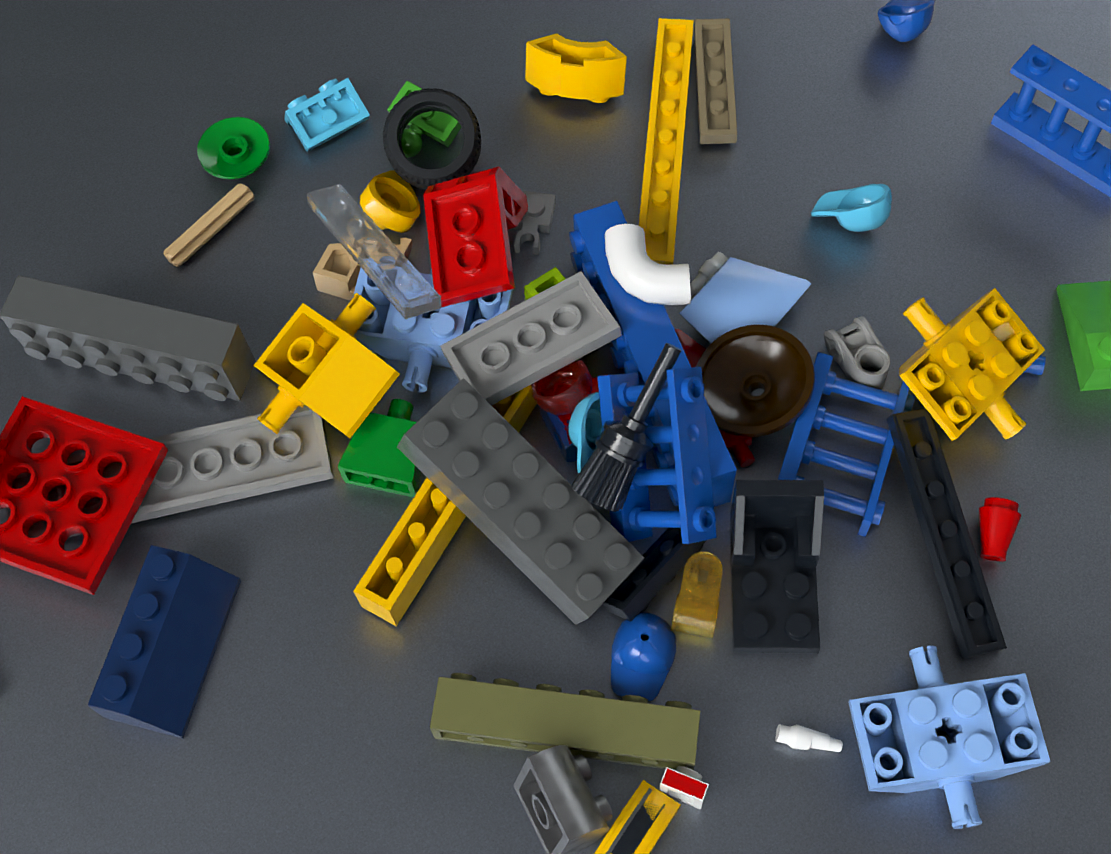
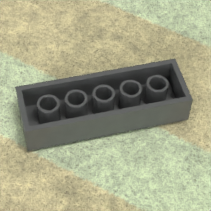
[0,275,256,401]
[397,378,644,625]

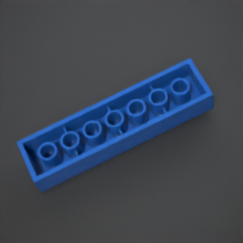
[569,201,737,507]

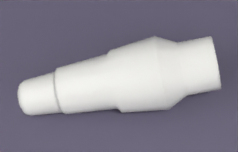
[690,251,728,299]
[775,724,843,752]

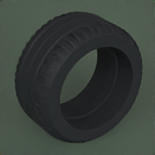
[383,88,482,190]

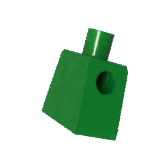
[338,399,421,498]

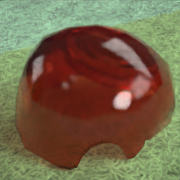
[531,360,593,416]

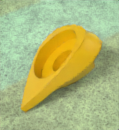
[360,170,421,233]

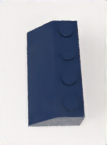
[88,545,241,738]

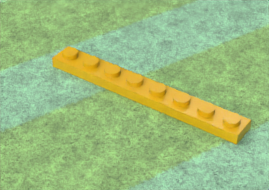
[639,18,694,265]

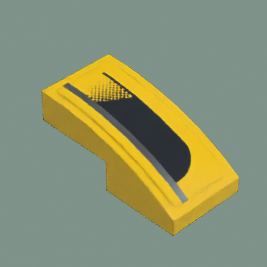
[594,780,681,854]

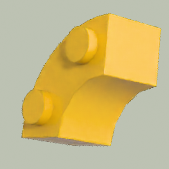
[525,33,627,103]

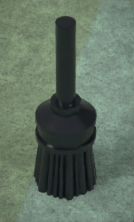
[571,343,682,512]

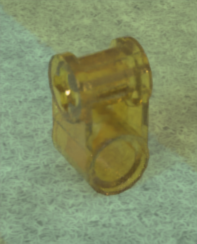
[671,552,723,639]

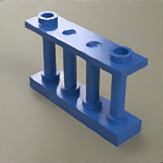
[991,45,1111,198]
[778,352,915,537]
[597,367,717,544]

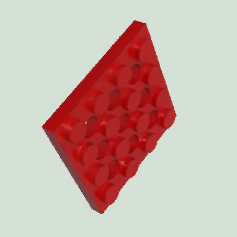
[0,396,169,595]

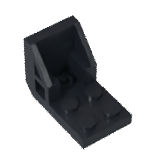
[730,480,824,653]

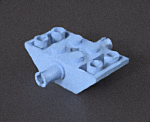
[353,265,513,393]
[848,645,1051,829]

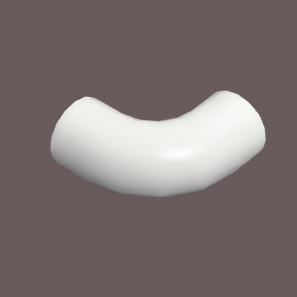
[605,224,691,305]

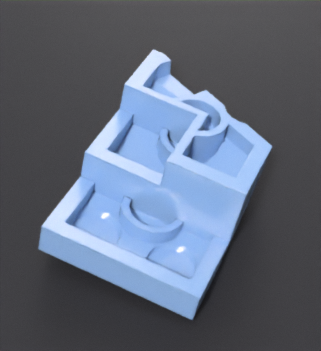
[679,257,811,344]

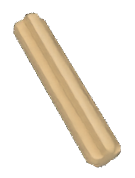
[163,183,255,267]

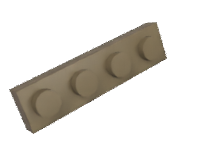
[694,18,737,144]

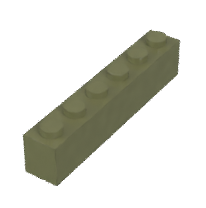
[430,673,701,770]

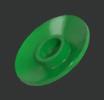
[197,117,270,179]

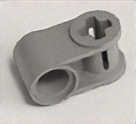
[824,316,891,390]

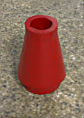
[979,497,1022,562]

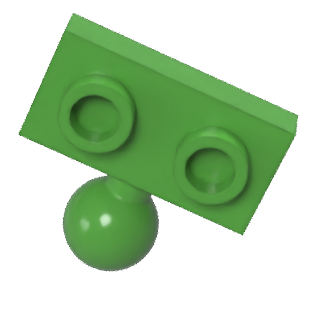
[387,81,462,158]

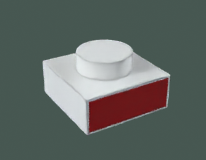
[659,766,709,810]

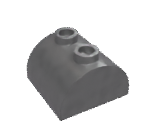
[513,745,613,854]

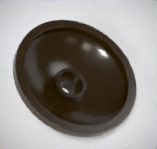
[696,325,815,437]

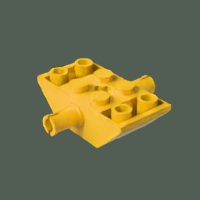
[899,288,1045,441]
[253,293,400,438]

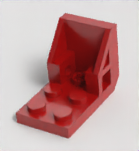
[423,166,528,307]

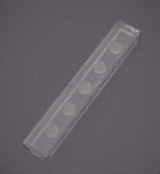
[307,184,441,319]

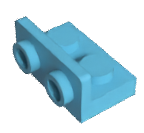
[284,78,370,152]

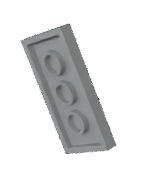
[440,271,622,406]

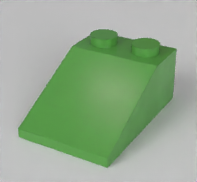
[1056,281,1111,391]

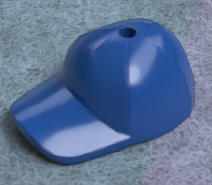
[878,0,935,42]
[611,613,676,702]

